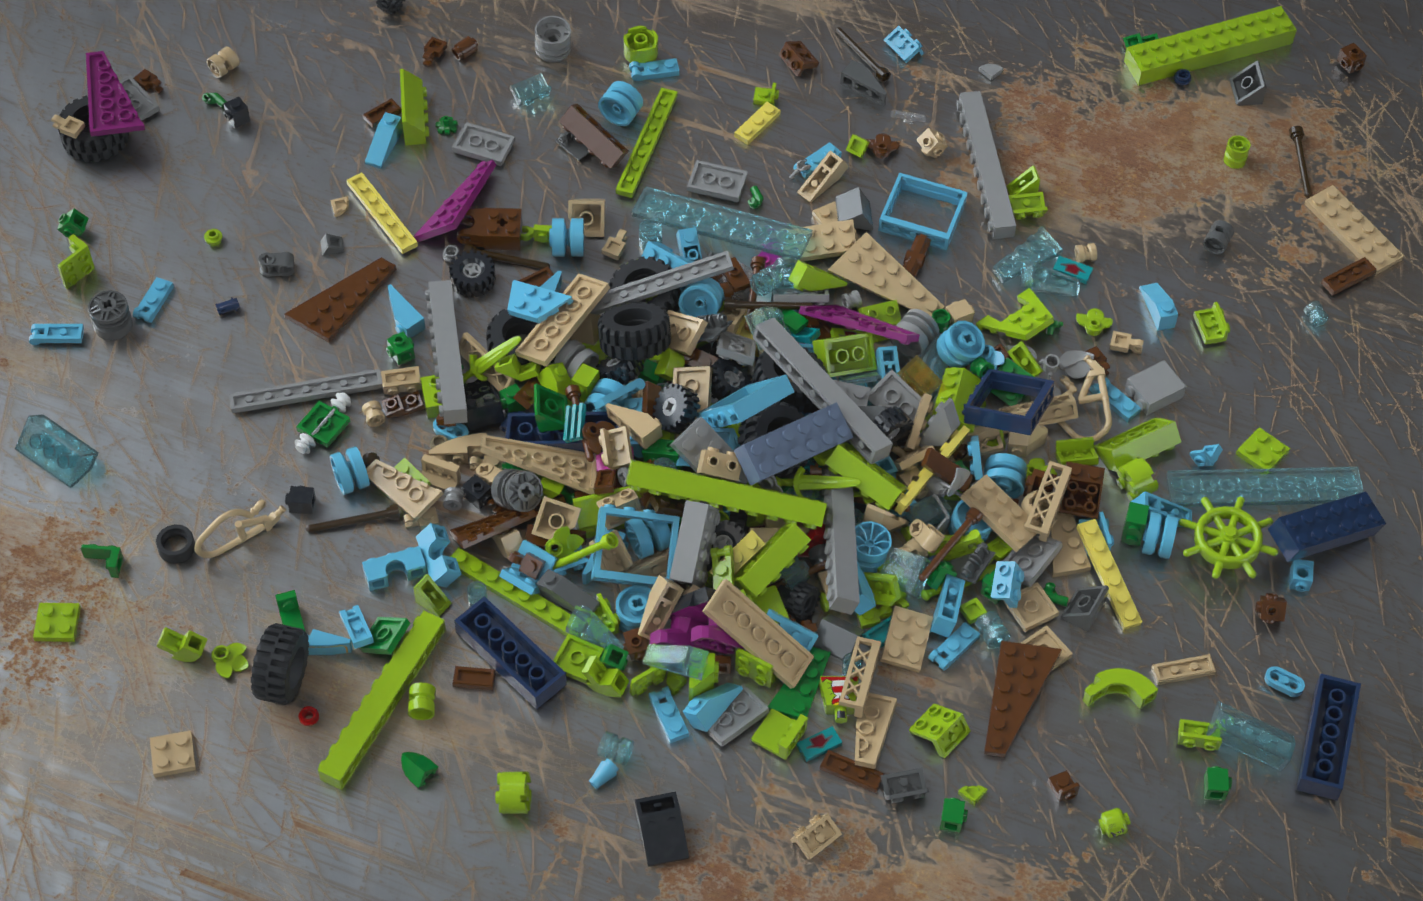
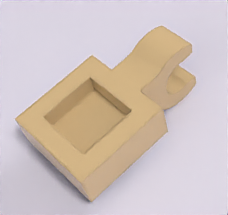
[51,114,85,139]
[602,229,627,260]
[1109,331,1144,354]
[470,455,503,471]
[404,507,439,530]

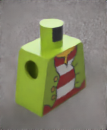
[819,676,859,724]

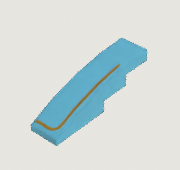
[308,629,353,655]

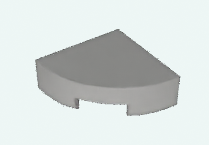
[979,64,1003,80]

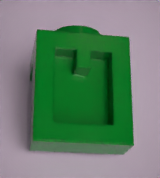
[925,560,958,590]

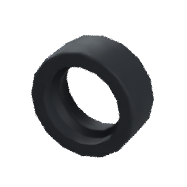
[156,524,195,563]

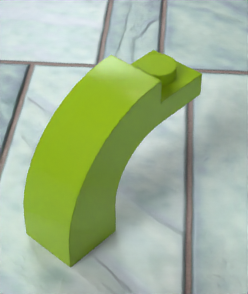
[1083,668,1158,709]

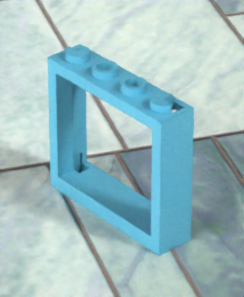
[878,173,968,251]
[696,375,794,428]
[591,504,680,588]

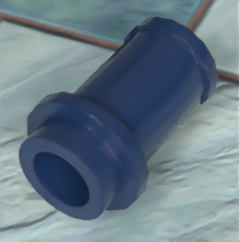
[215,297,240,315]

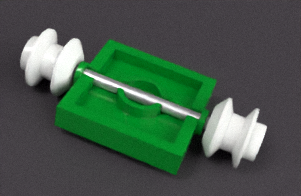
[295,393,351,454]

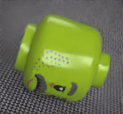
[1098,808,1131,838]

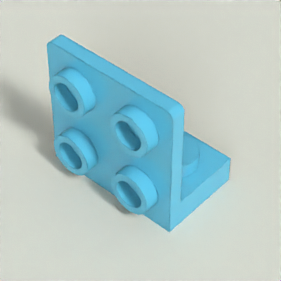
[499,540,557,595]

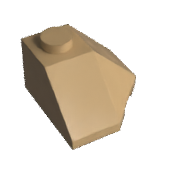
[568,199,605,237]
[1007,415,1048,457]
[531,496,581,539]
[863,503,909,533]

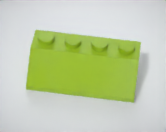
[400,69,429,145]
[932,367,981,433]
[1094,417,1181,471]
[825,442,907,510]
[573,486,647,538]
[734,523,811,597]

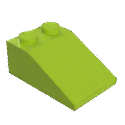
[812,333,877,377]

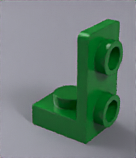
[81,544,124,578]
[275,590,305,631]

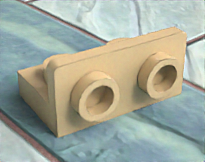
[596,488,643,530]
[790,814,842,860]

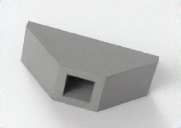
[919,398,960,447]

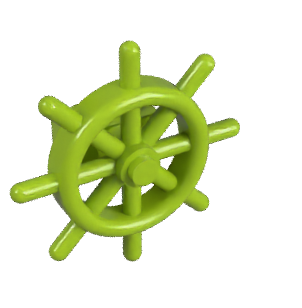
[1179,496,1279,579]

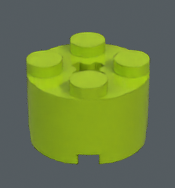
[623,26,658,63]
[1116,457,1159,502]
[495,771,532,814]

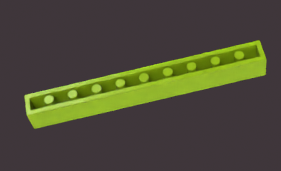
[318,610,446,790]

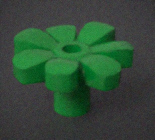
[435,116,458,135]
[1046,320,1063,335]

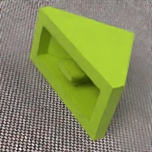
[1006,166,1040,195]
[413,574,452,617]

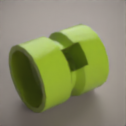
[1223,135,1251,169]
[408,682,436,720]

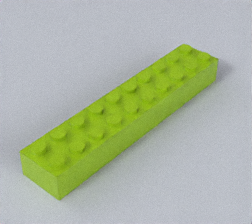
[1124,6,1297,86]
[626,459,827,529]

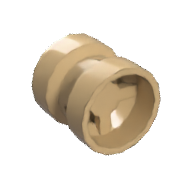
[1074,243,1097,263]
[362,400,386,427]

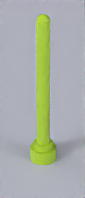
[552,532,619,570]

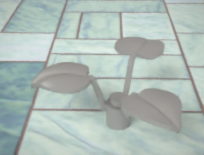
[1005,345,1094,401]
[926,468,976,535]

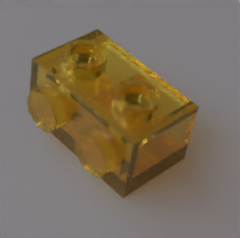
[897,355,943,397]

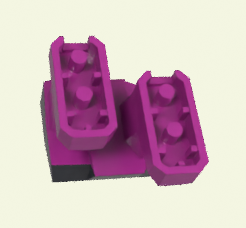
[650,587,744,655]

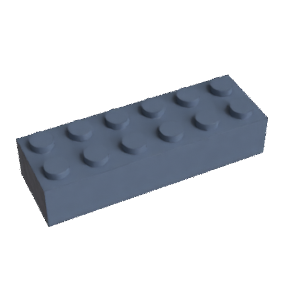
[733,402,853,486]

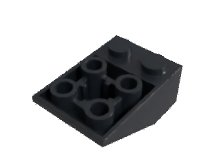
[464,379,505,431]
[635,791,689,867]

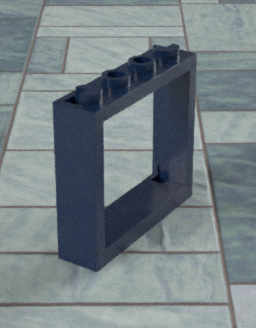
[962,369,1055,436]

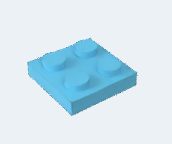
[967,435,983,480]

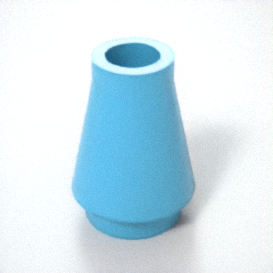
[589,758,619,790]

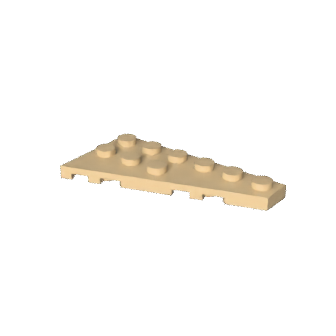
[827,232,945,317]
[480,435,596,494]

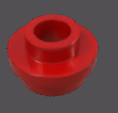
[298,706,319,726]

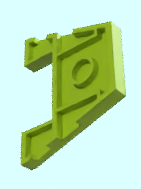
[976,288,1054,341]

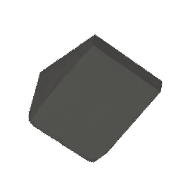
[320,234,344,255]

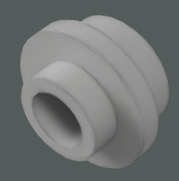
[442,245,461,262]

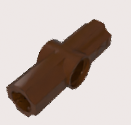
[903,234,931,278]

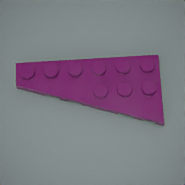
[86,51,145,137]
[413,160,496,242]
[799,305,920,345]

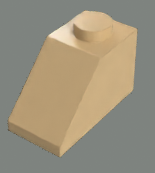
[492,527,522,559]

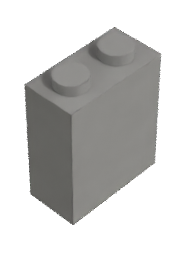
[1125,360,1186,416]

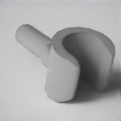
[789,159,811,180]

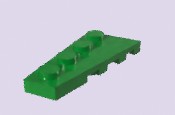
[767,647,831,720]

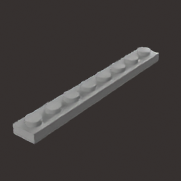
[591,251,734,315]
[229,369,383,414]

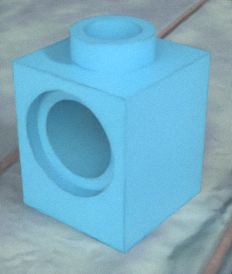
[1289,559,1314,592]

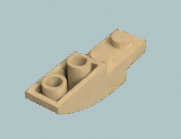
[429,433,487,465]

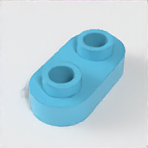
[433,419,469,440]
[1264,666,1305,697]

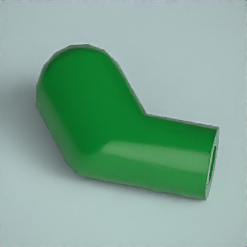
[202,93,227,109]

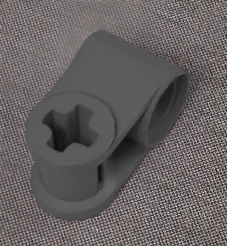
[258,252,294,277]

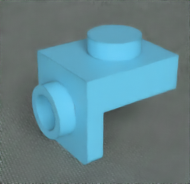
[1189,444,1223,467]

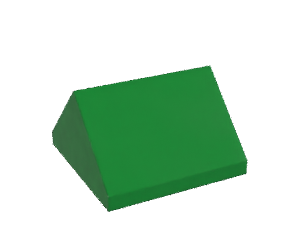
[534,383,568,432]

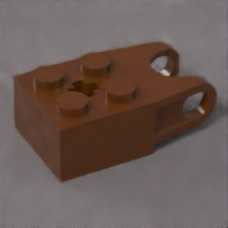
[457,208,523,251]

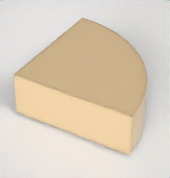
[330,196,349,217]

